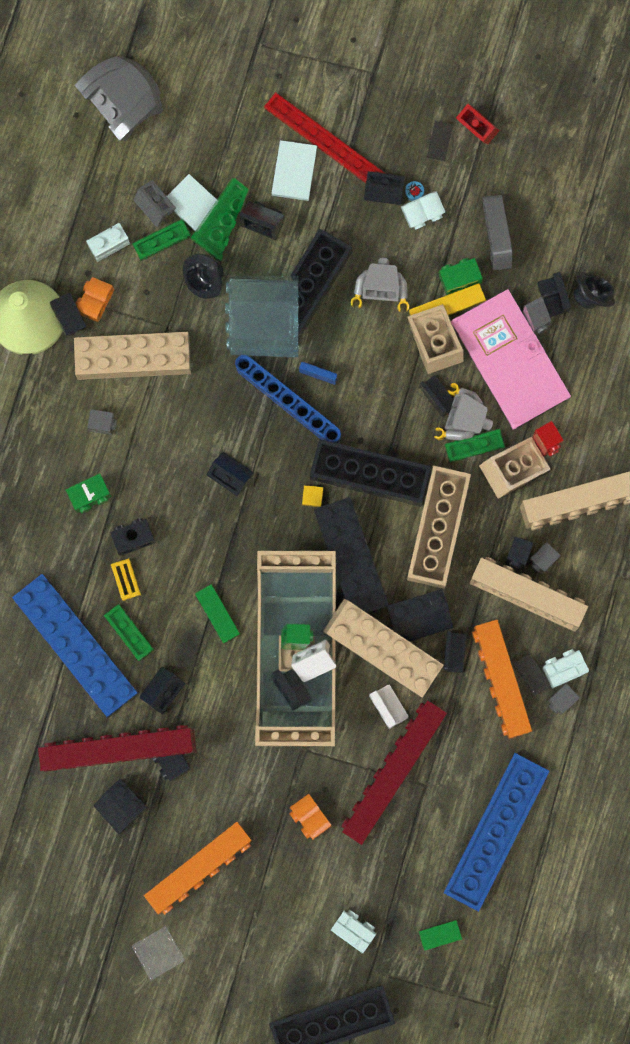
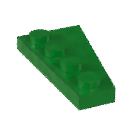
[190,178,249,261]

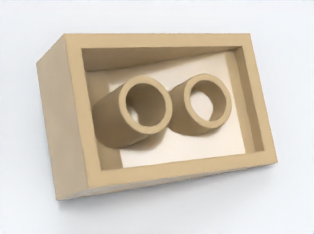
[408,305,464,374]
[479,437,551,499]

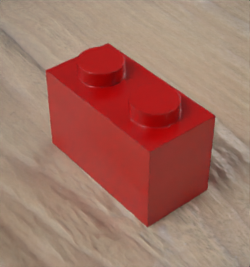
[456,104,500,145]
[532,421,564,457]

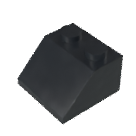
[240,201,284,240]
[93,778,148,835]

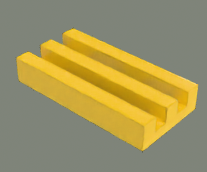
[111,558,141,601]

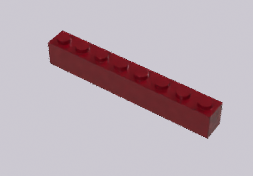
[341,700,447,845]
[38,725,197,772]

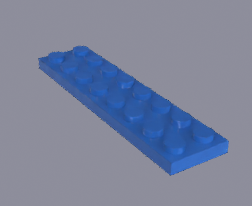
[12,574,138,718]
[444,753,549,912]

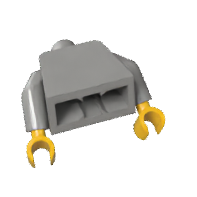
[351,258,409,312]
[434,383,493,440]

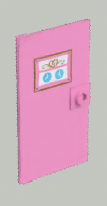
[450,289,571,430]

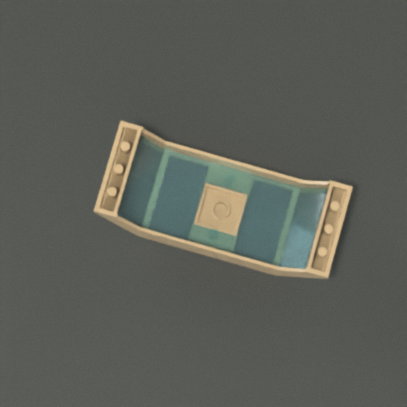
[255,551,336,746]

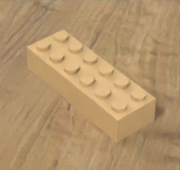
[74,332,191,380]
[407,466,471,589]
[520,471,630,531]
[470,557,588,632]
[323,599,443,697]

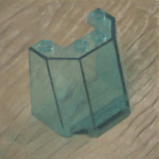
[225,276,299,357]

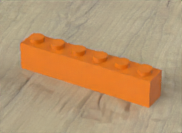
[472,620,532,739]
[144,822,252,915]

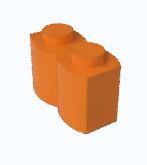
[76,277,114,322]
[289,794,332,840]

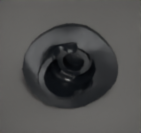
[183,254,224,299]
[573,271,615,309]

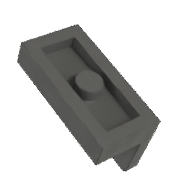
[134,180,176,227]

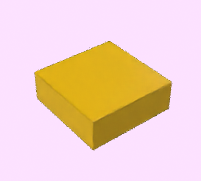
[302,485,323,507]

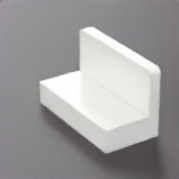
[291,640,336,682]
[369,685,409,729]

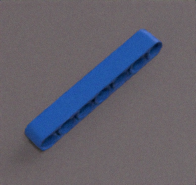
[235,355,341,443]

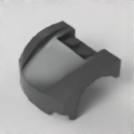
[75,56,163,141]

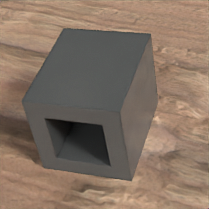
[87,409,117,435]
[529,542,561,574]
[548,684,580,715]

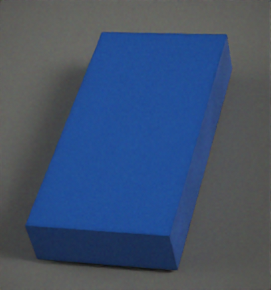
[299,362,337,385]

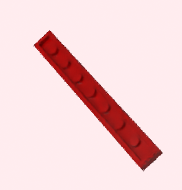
[264,92,386,183]

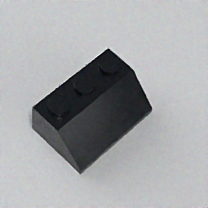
[387,589,453,642]

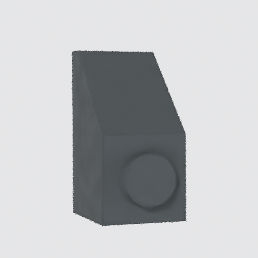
[522,297,551,334]

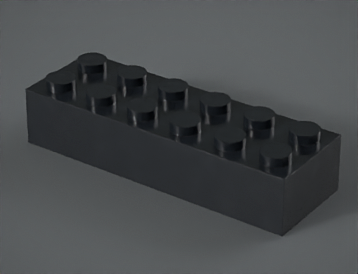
[261,228,352,347]
[310,439,431,507]
[314,497,389,614]
[269,984,395,1044]

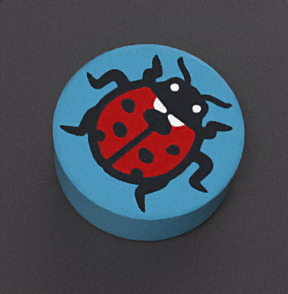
[405,181,424,201]

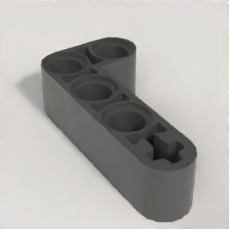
[482,195,512,271]

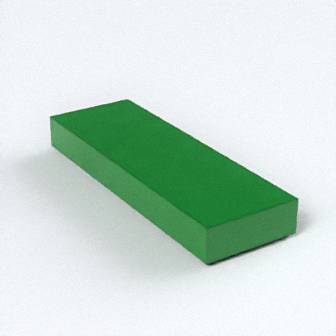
[132,219,191,261]
[445,429,505,463]
[195,584,240,644]
[104,604,154,661]

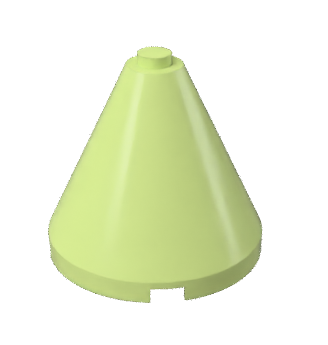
[0,280,63,355]

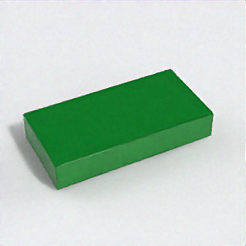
[418,920,462,951]

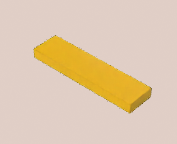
[409,283,486,316]

